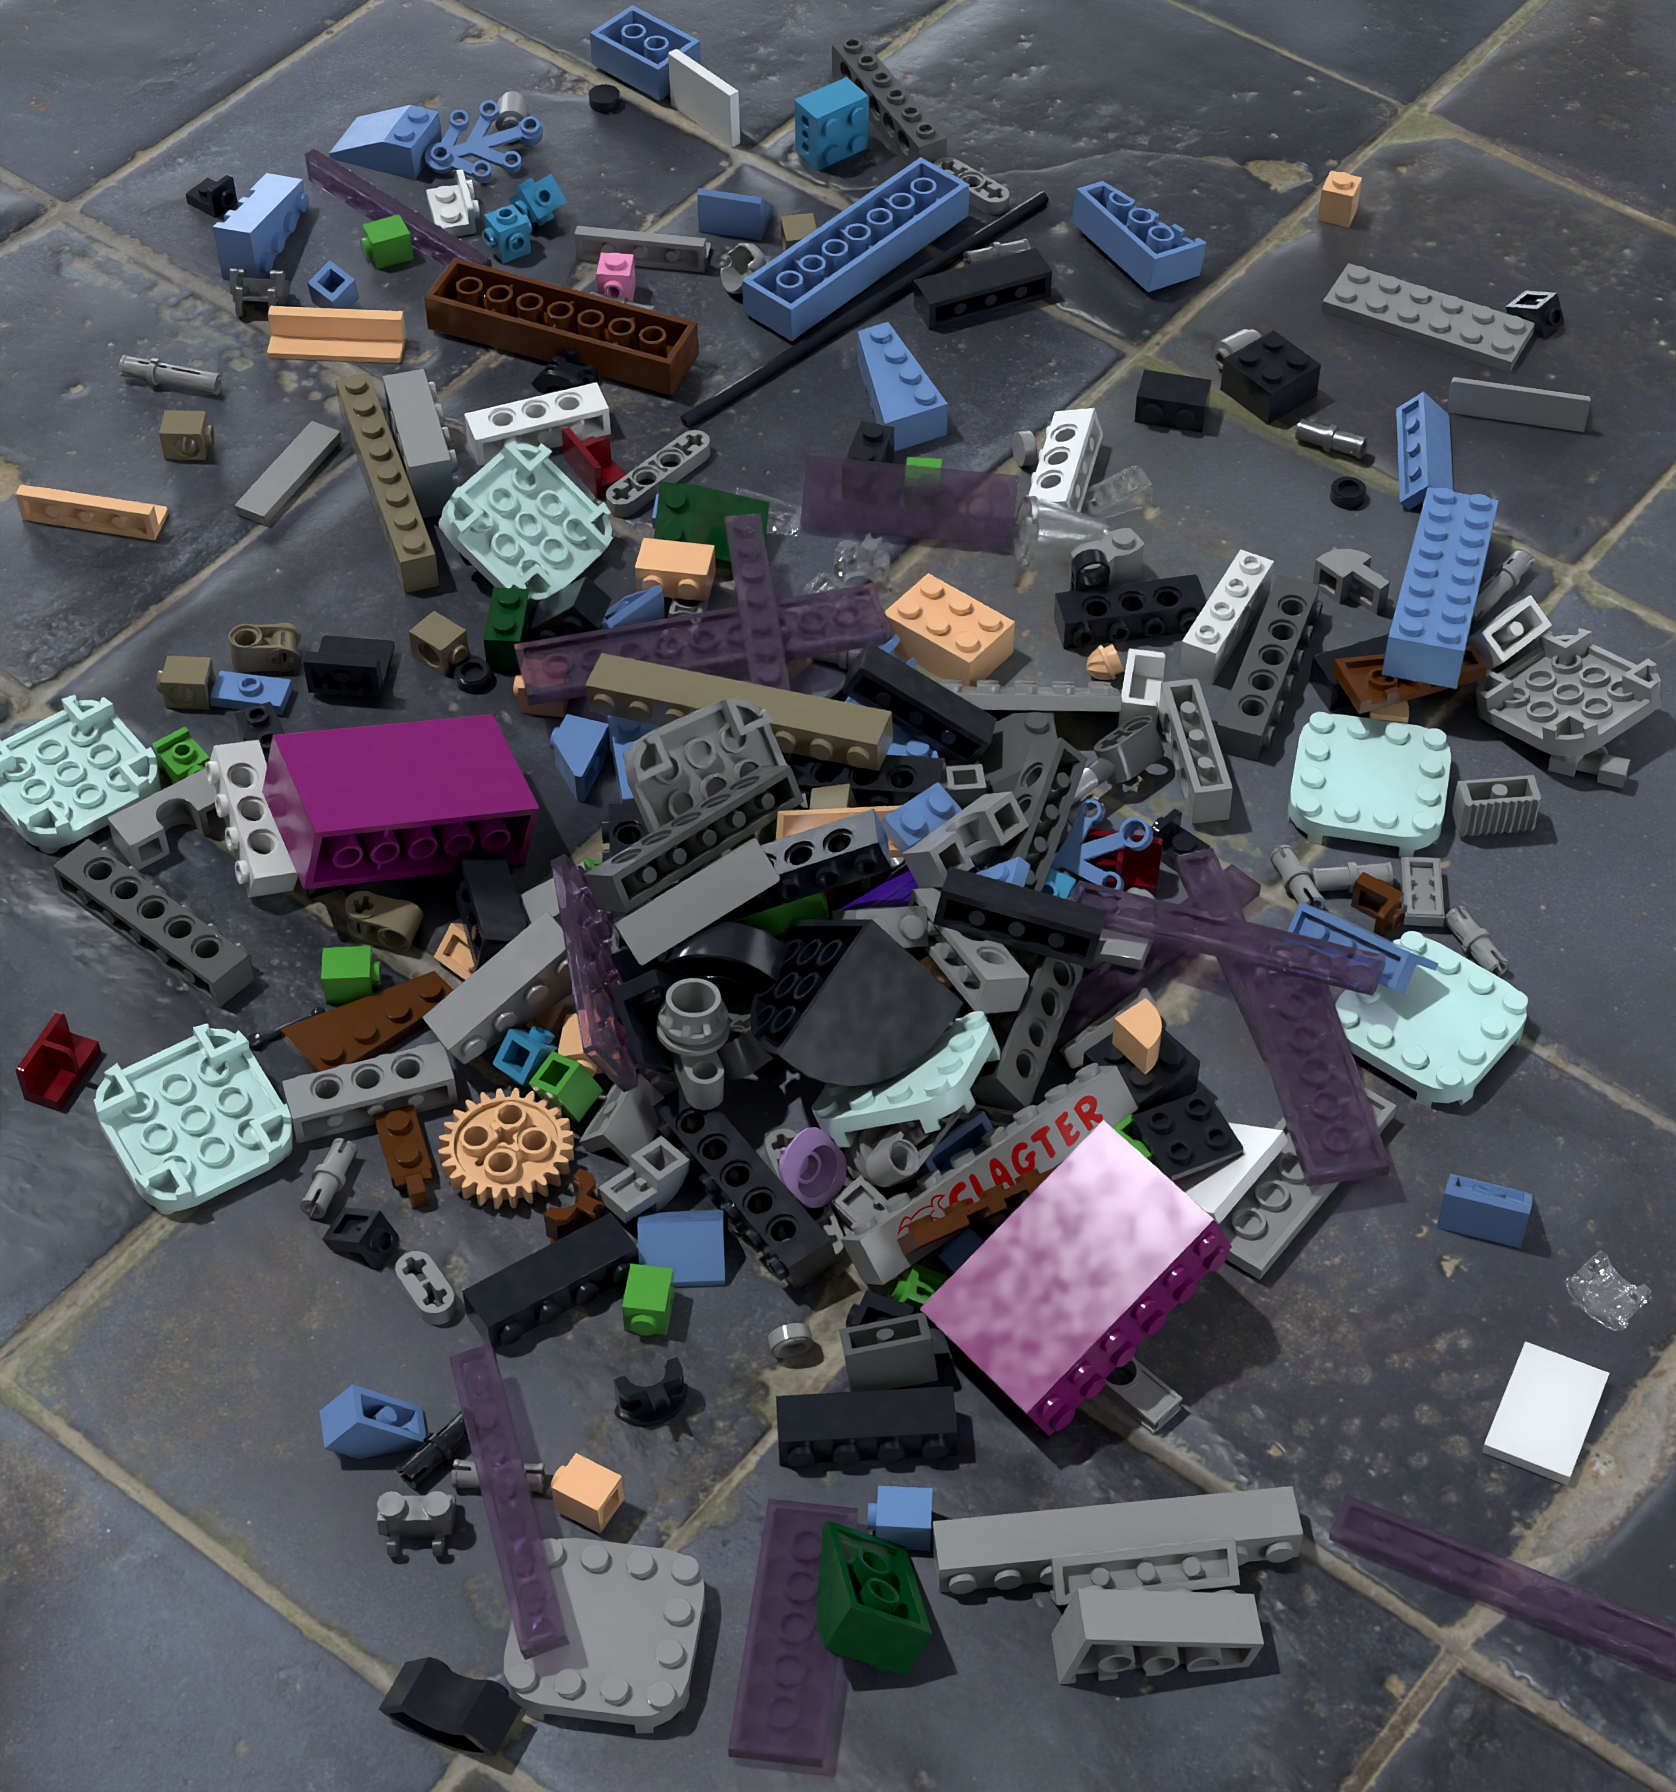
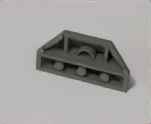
[980,710,1057,794]

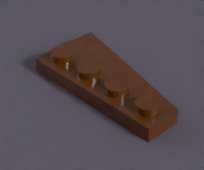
[1332,645,1488,714]
[280,971,454,1073]
[897,1165,1059,1255]

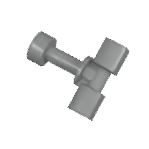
[1548,745,1630,788]

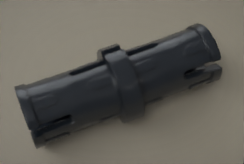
[396,1409,481,1489]

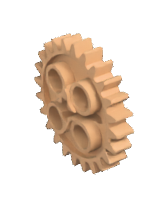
[438,1088,574,1209]

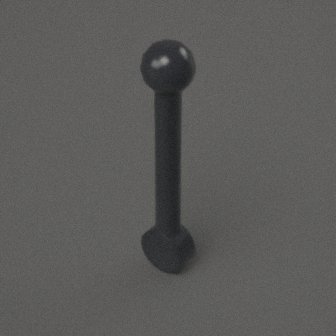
[247,1007,326,1051]

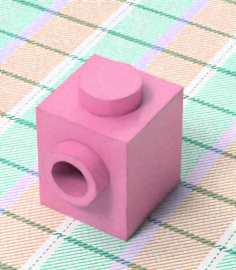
[596,253,636,302]

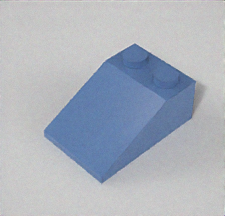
[329,105,442,179]

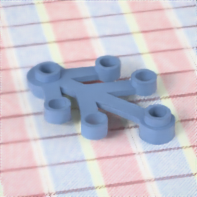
[425,100,543,183]
[1050,799,1153,904]

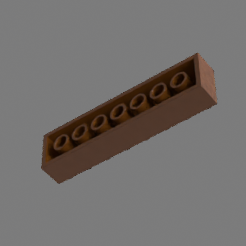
[424,258,699,395]

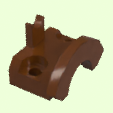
[544,1168,604,1244]

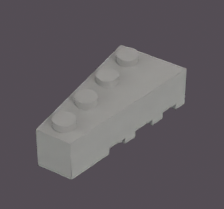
[422,911,602,1065]
[1051,1585,1264,1685]

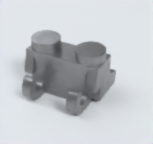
[230,268,290,317]
[377,1491,456,1557]

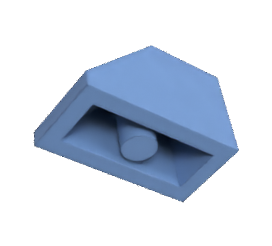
[550,714,611,803]
[319,1384,426,1459]

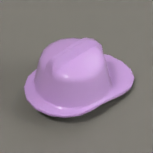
[778,1127,847,1208]

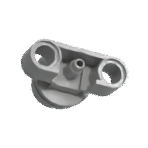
[657,978,730,1110]
[845,1111,961,1187]

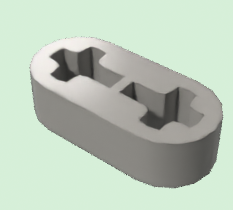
[395,1251,456,1325]

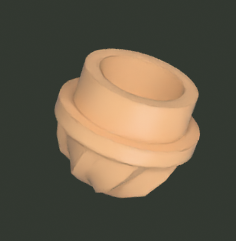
[1087,644,1124,680]

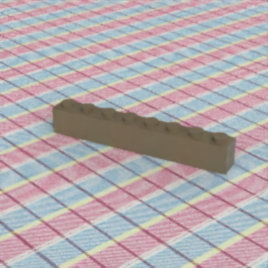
[335,373,440,593]
[585,653,893,771]

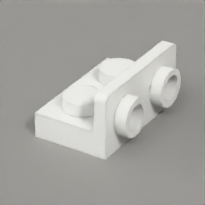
[426,169,480,239]

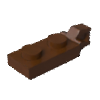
[373,1104,434,1210]

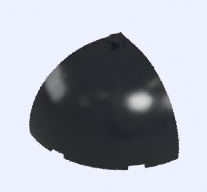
[750,919,963,1086]

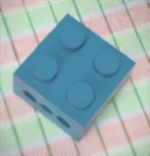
[794,77,869,171]

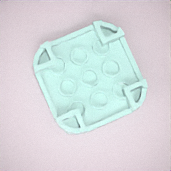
[439,440,613,610]
[0,695,162,854]
[1288,712,1451,857]
[1330,931,1528,1108]
[811,1011,1001,1147]
[93,1023,293,1215]

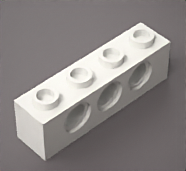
[464,382,611,466]
[1024,408,1103,531]
[1179,549,1274,684]
[205,740,298,898]

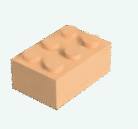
[883,573,1015,686]

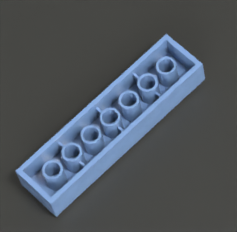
[742,157,969,341]
[1381,487,1499,689]

